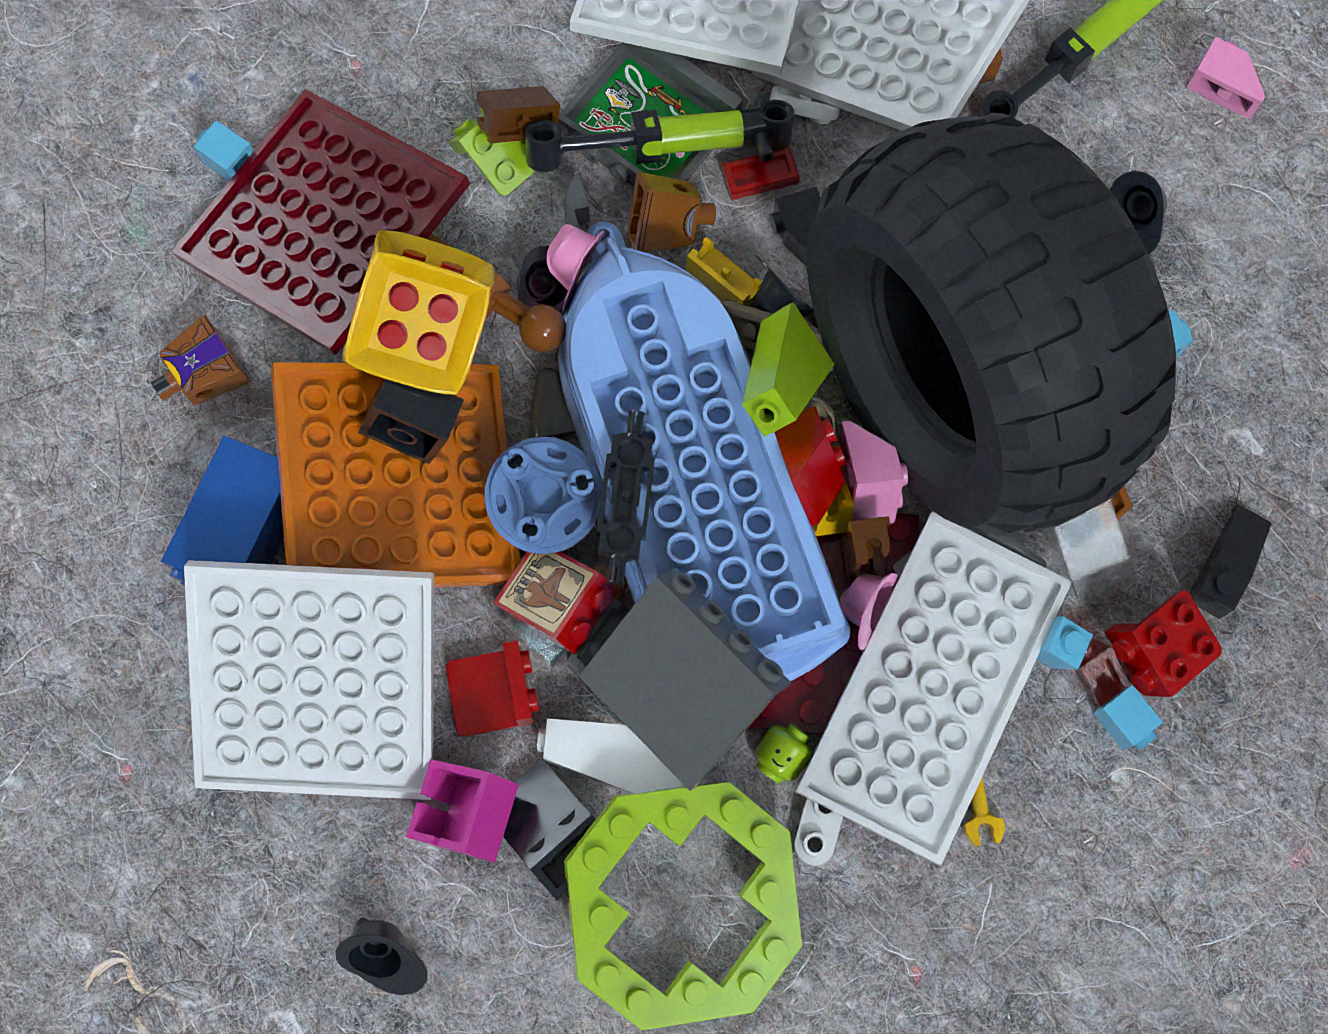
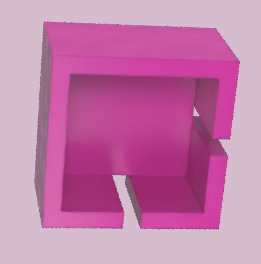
[406,759,519,863]

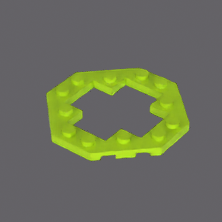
[564,781,802,1031]

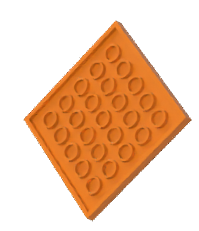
[271,362,521,588]

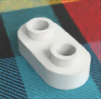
[770,85,840,124]
[794,798,843,866]

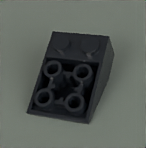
[503,758,596,901]

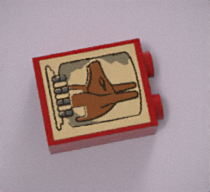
[493,552,618,655]

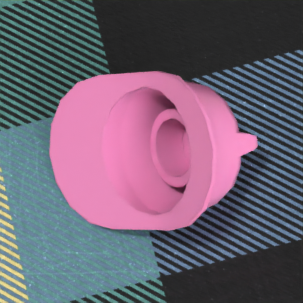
[547,224,605,311]
[840,573,899,650]

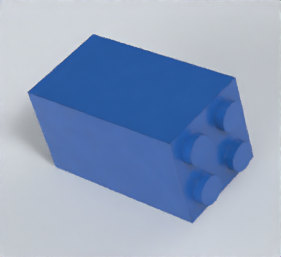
[161,435,284,586]

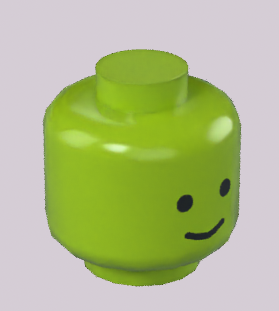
[754,723,813,784]

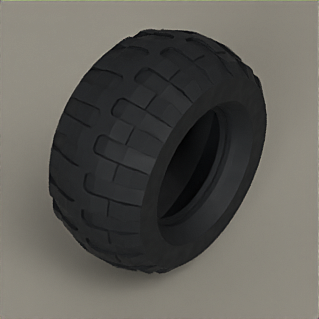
[807,113,1177,537]

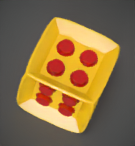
[342,230,495,395]

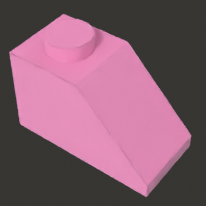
[1186,37,1265,119]

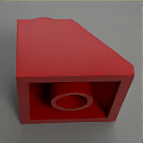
[775,406,847,527]

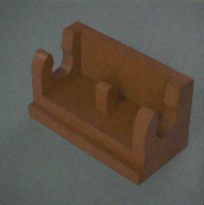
[476,86,560,144]
[841,516,890,581]

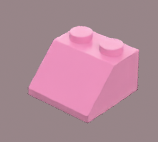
[839,421,908,524]

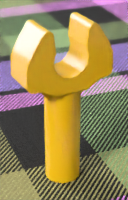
[962,776,1005,847]

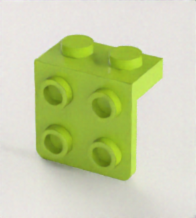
[448,107,535,196]

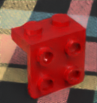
[1104,590,1222,697]
[446,640,540,737]

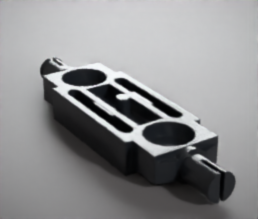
[597,410,655,586]

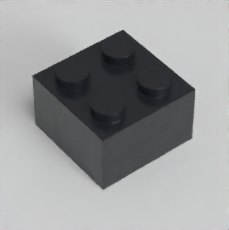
[358,378,464,464]

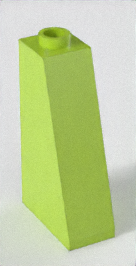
[742,302,835,437]

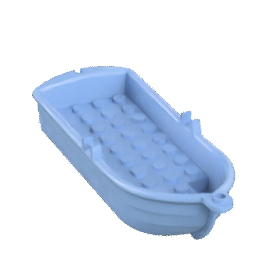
[558,221,850,681]

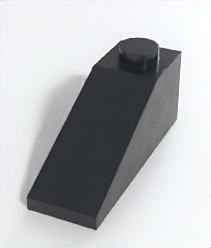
[769,187,821,267]
[1189,504,1272,619]

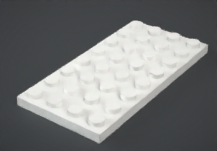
[795,512,1072,865]

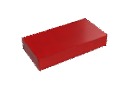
[721,146,800,201]

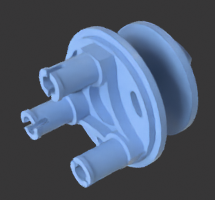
[485,437,602,554]

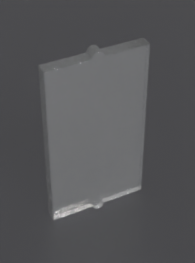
[1052,499,1135,599]

